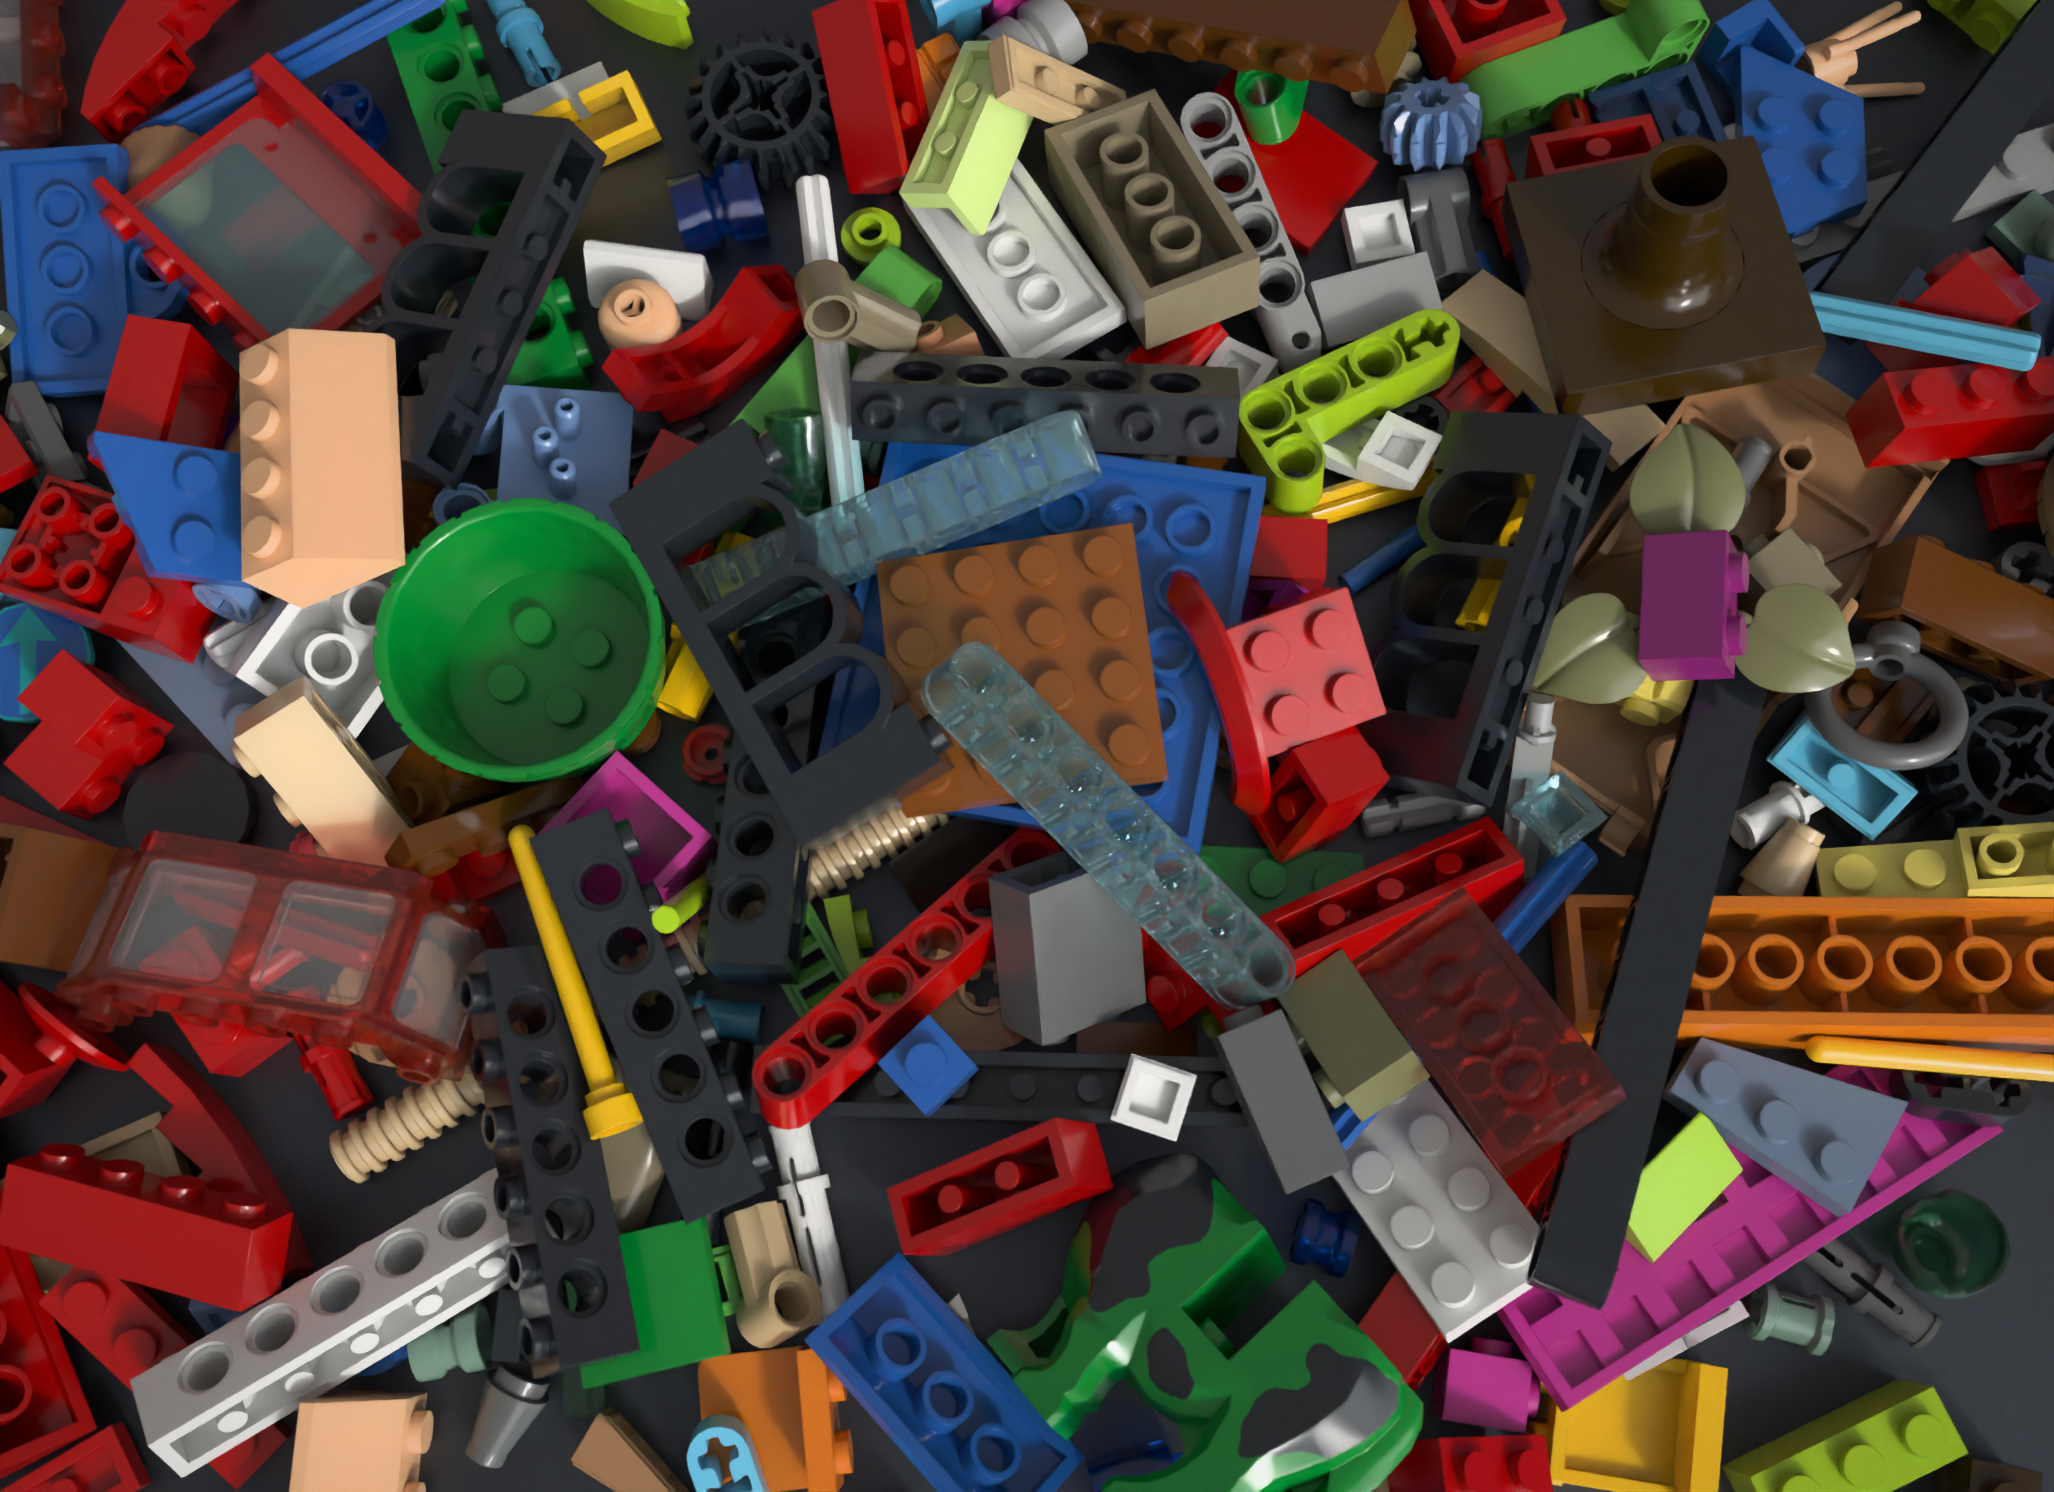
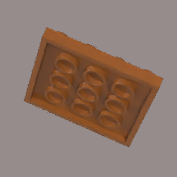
[876,523,1169,818]

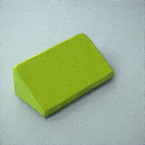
[1625,1111,1743,1264]

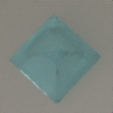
[1511,770,1607,858]

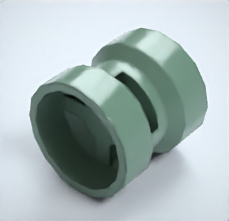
[407,1300,494,1382]

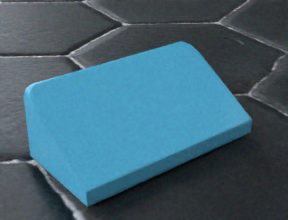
[1766,709,1918,841]

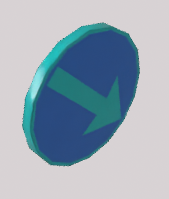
[0,602,95,724]

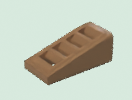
[571,1406,690,1492]

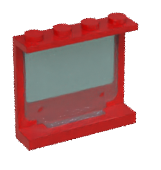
[92,53,423,352]

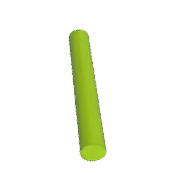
[652,872,712,933]

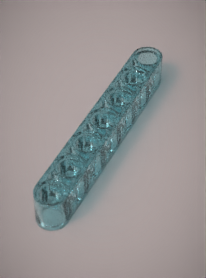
[689,410,1102,635]
[921,642,1295,1011]

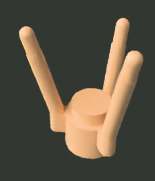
[1794,1,1925,98]

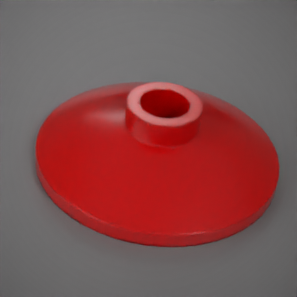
[18,981,131,1072]

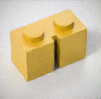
[530,70,662,167]

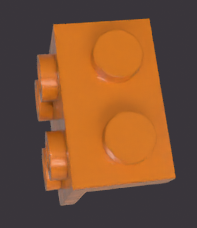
[698,1344,853,1492]

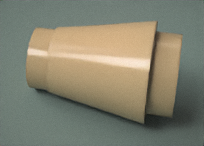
[1737,816,1826,897]

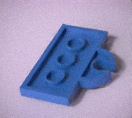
[0,143,193,398]

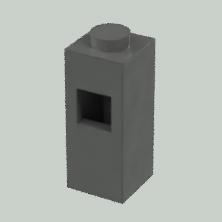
[1212,1004,1351,1194]

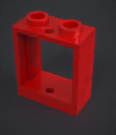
[87,314,240,483]

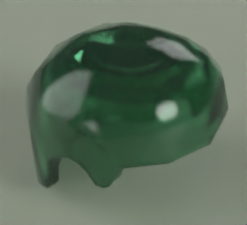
[1888,1189,2012,1300]

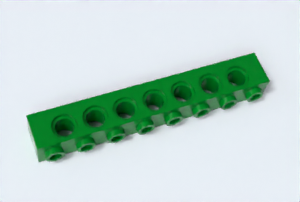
[387,0,595,391]

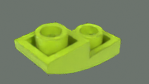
[586,0,694,49]
[823,895,903,1004]

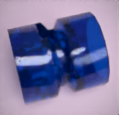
[666,157,770,254]

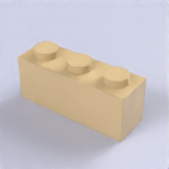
[231,675,415,888]

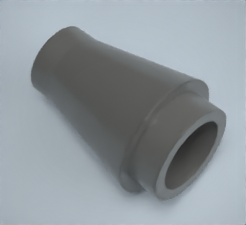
[465,1359,551,1468]

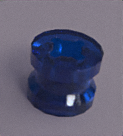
[317,80,388,152]
[1289,1197,1361,1279]

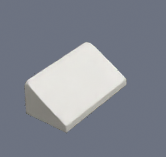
[583,239,714,322]

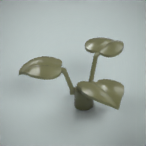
[1533,423,1856,704]

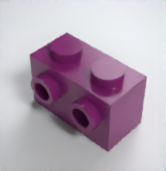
[1638,529,1749,681]

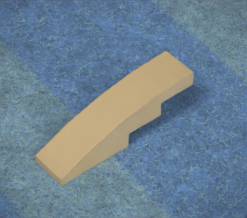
[1441,269,1666,473]

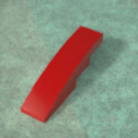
[126,1043,315,1280]

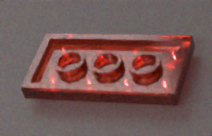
[1352,886,1627,1178]

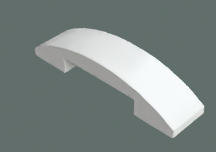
[1205,337,1443,491]

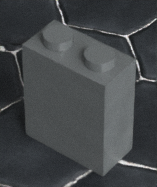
[988,840,1146,1046]

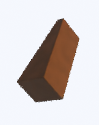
[1075,1021,1197,1057]

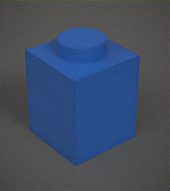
[878,1014,979,1117]

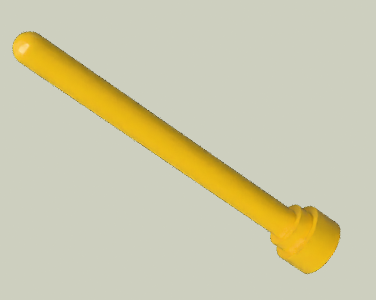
[508,825,644,1140]
[1805,1035,2054,1082]

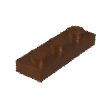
[384,775,585,880]

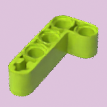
[1237,309,1460,515]

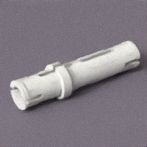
[768,1121,850,1326]

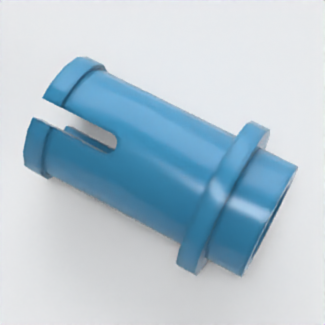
[688,990,764,1045]

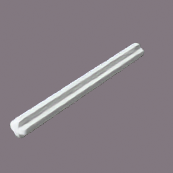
[796,174,868,525]

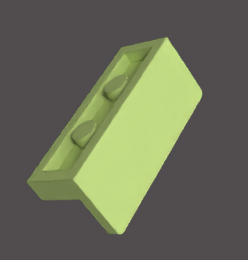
[899,40,1034,235]

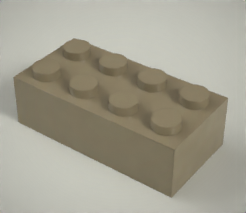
[1044,89,1260,350]

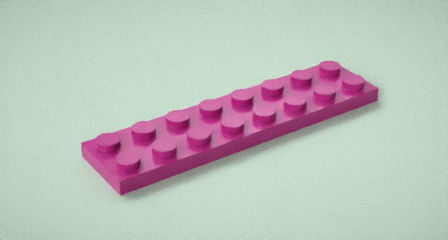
[1496,1064,2004,1412]

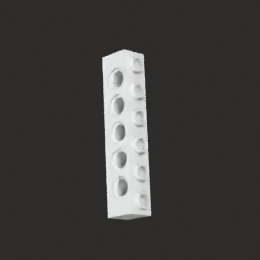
[130,1167,561,1478]

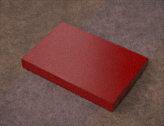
[1192,68,1378,258]

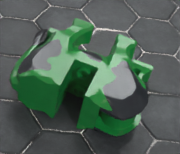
[986,1153,1423,1492]

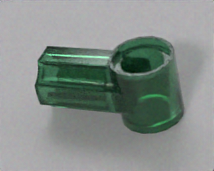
[761,407,837,535]

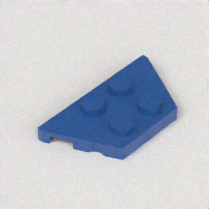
[1734,46,1868,240]
[87,431,261,590]

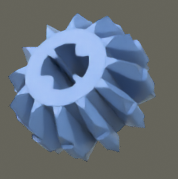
[1380,77,1482,171]

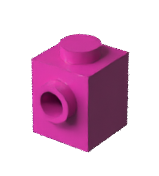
[1429,1336,1540,1434]

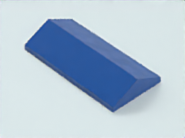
[804,1252,1084,1492]

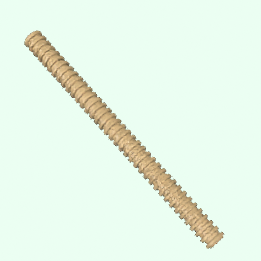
[329,805,959,1184]

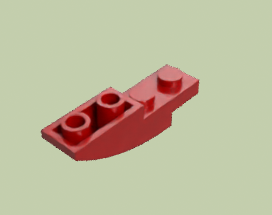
[81,0,239,145]

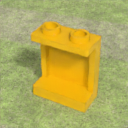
[1526,1357,1728,1492]

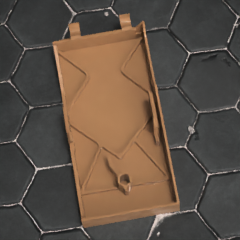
[1505,372,1951,857]

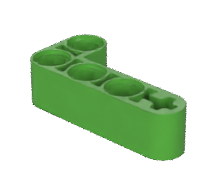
[1459,0,1710,142]

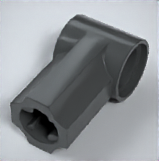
[1397,167,1479,293]

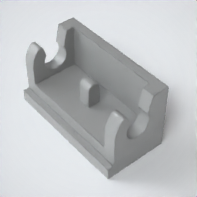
[1304,251,1444,350]

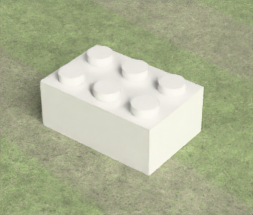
[224,552,408,739]

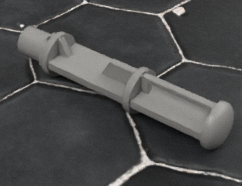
[1503,694,1557,884]

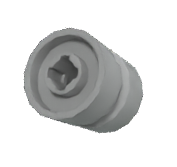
[977,0,1088,66]

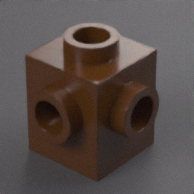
[385,742,502,827]

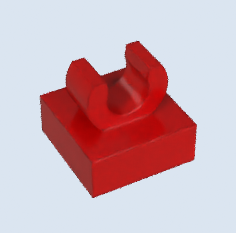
[1974,459,2047,532]

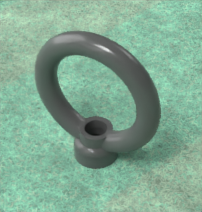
[1804,621,1969,770]

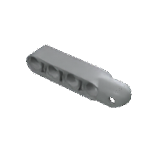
[1180,92,1321,374]

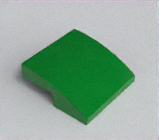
[565,1216,731,1389]

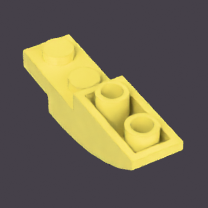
[1813,822,2054,899]

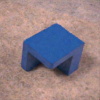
[1697,0,1805,104]

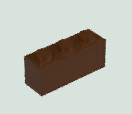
[1856,534,2054,685]

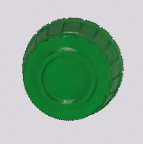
[373,498,666,782]

